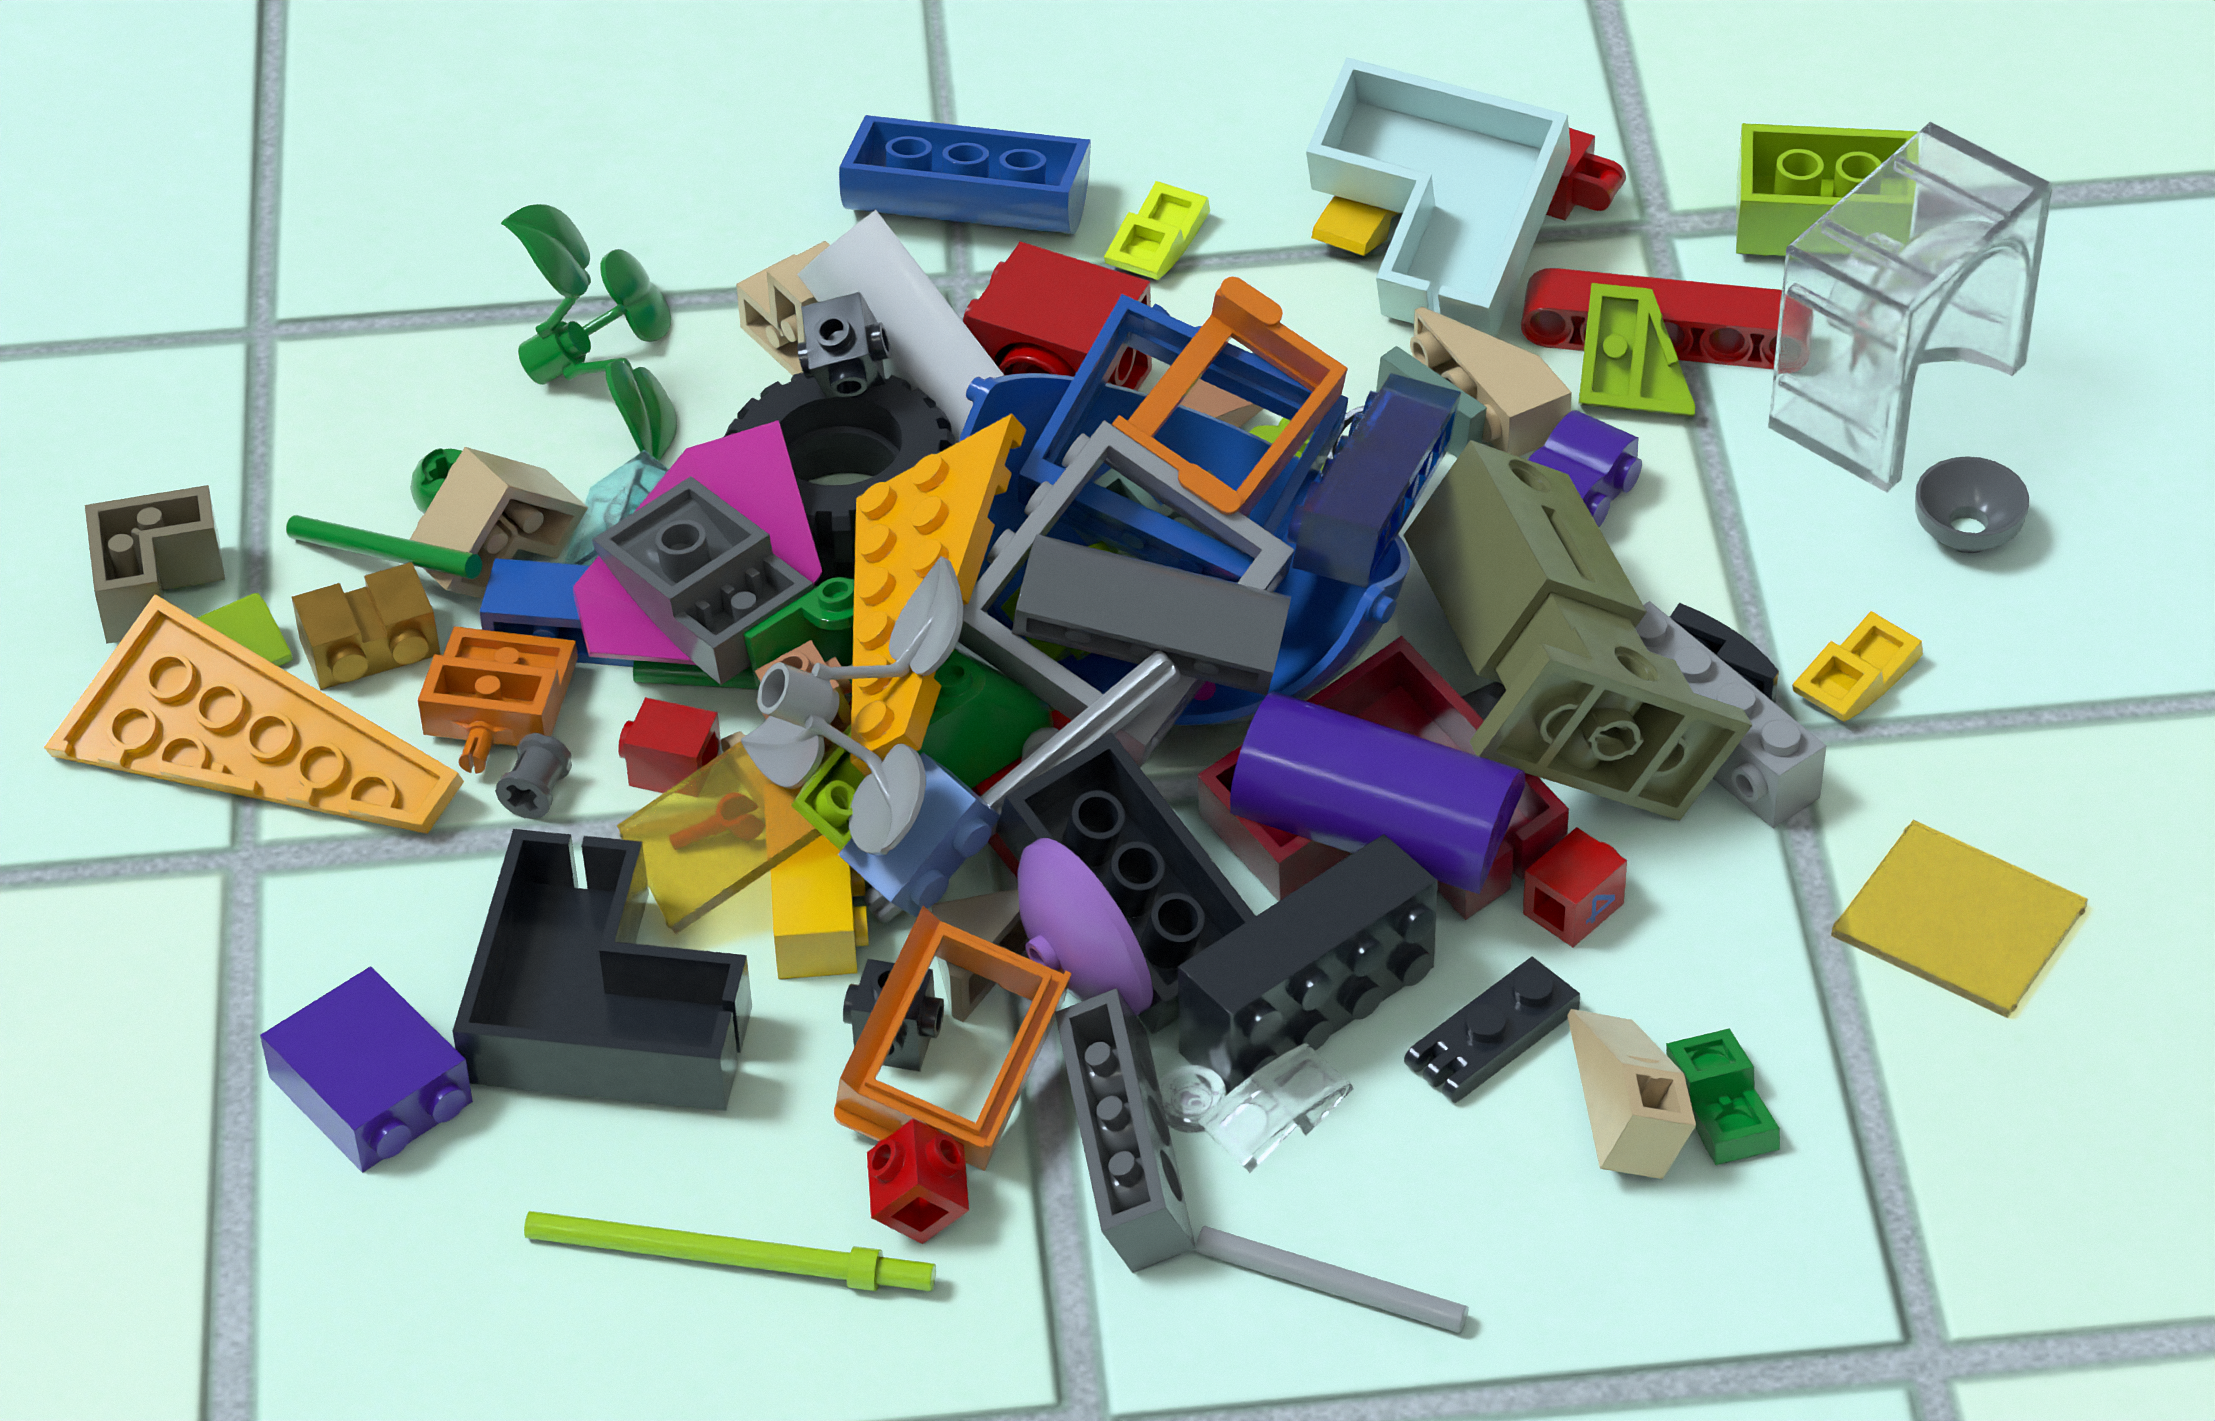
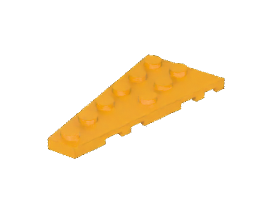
[850,414,1026,777]
[44,594,464,834]

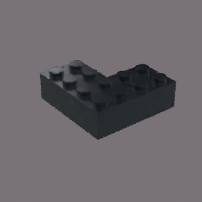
[452,829,752,1111]

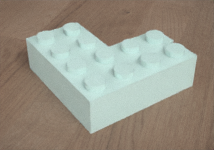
[1306,57,1571,337]

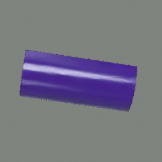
[1230,691,1525,894]

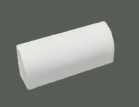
[797,210,1005,444]

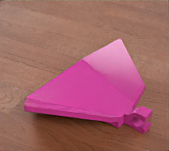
[573,420,822,669]

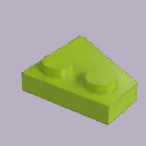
[1578,283,1695,417]

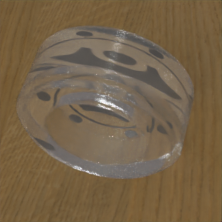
[1159,1065,1226,1133]

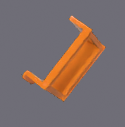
[1112,276,1348,517]
[834,906,1072,1171]

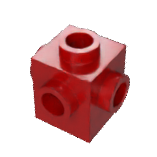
[867,1118,969,1244]

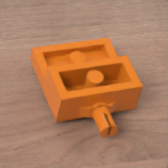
[417,626,578,774]

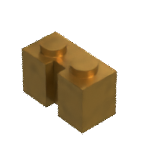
[291,562,441,690]

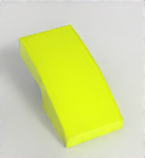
[1104,181,1211,280]

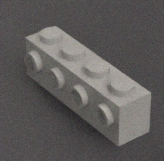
[1635,601,1827,828]

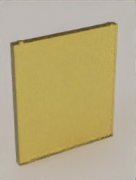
[617,741,823,934]
[1831,819,2088,1018]

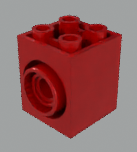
[963,241,1152,391]

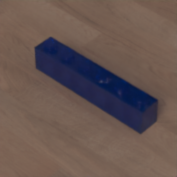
[1287,373,1461,588]

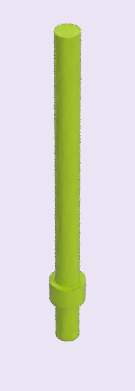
[524,1211,936,1291]

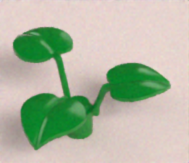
[501,204,677,469]

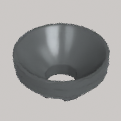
[1915,456,2029,553]

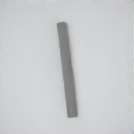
[1196,1226,1469,1333]

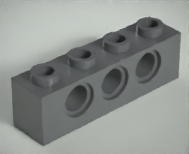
[1055,988,1196,1273]

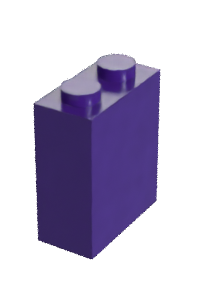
[260,966,473,1173]

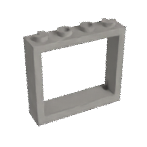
[958,420,1295,768]

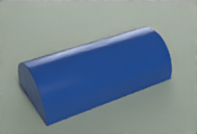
[839,115,1091,234]

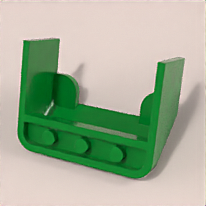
[743,577,1054,789]

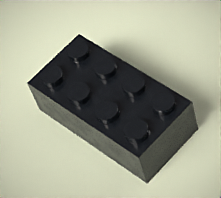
[995,732,1256,1035]
[1178,834,1438,1101]

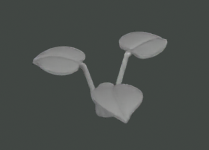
[741,556,964,855]

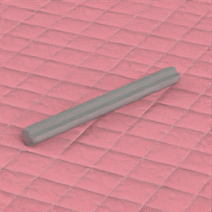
[864,650,1181,923]

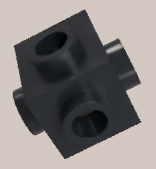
[797,292,891,399]
[843,959,944,1072]

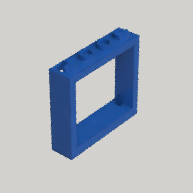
[1018,294,1349,583]

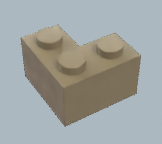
[84,485,225,644]

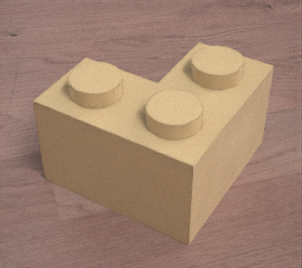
[736,241,830,376]
[409,447,588,599]

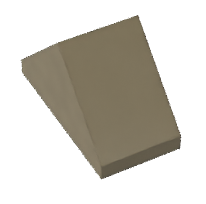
[931,889,1030,1022]

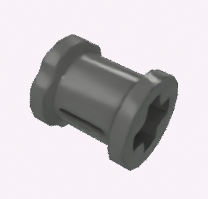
[495,733,572,819]

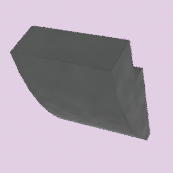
[592,476,814,685]

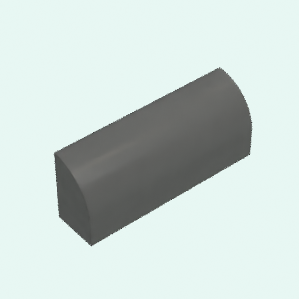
[1012,534,1291,695]

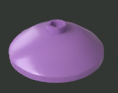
[1018,838,1153,1016]

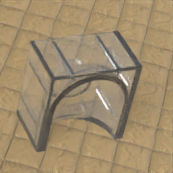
[1768,121,2053,493]

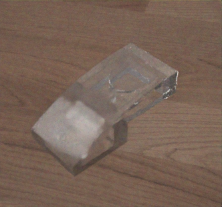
[1198,1043,1354,1173]

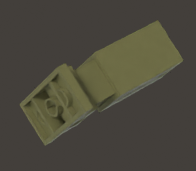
[1403,440,1752,821]

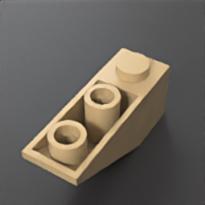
[1410,307,1572,457]
[1567,1009,1696,1179]

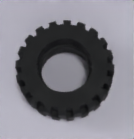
[724,372,955,586]

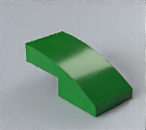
[1666,1028,1780,1165]

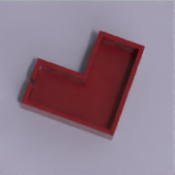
[1197,635,1569,920]

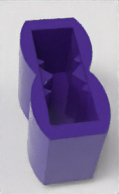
[1527,410,1642,527]

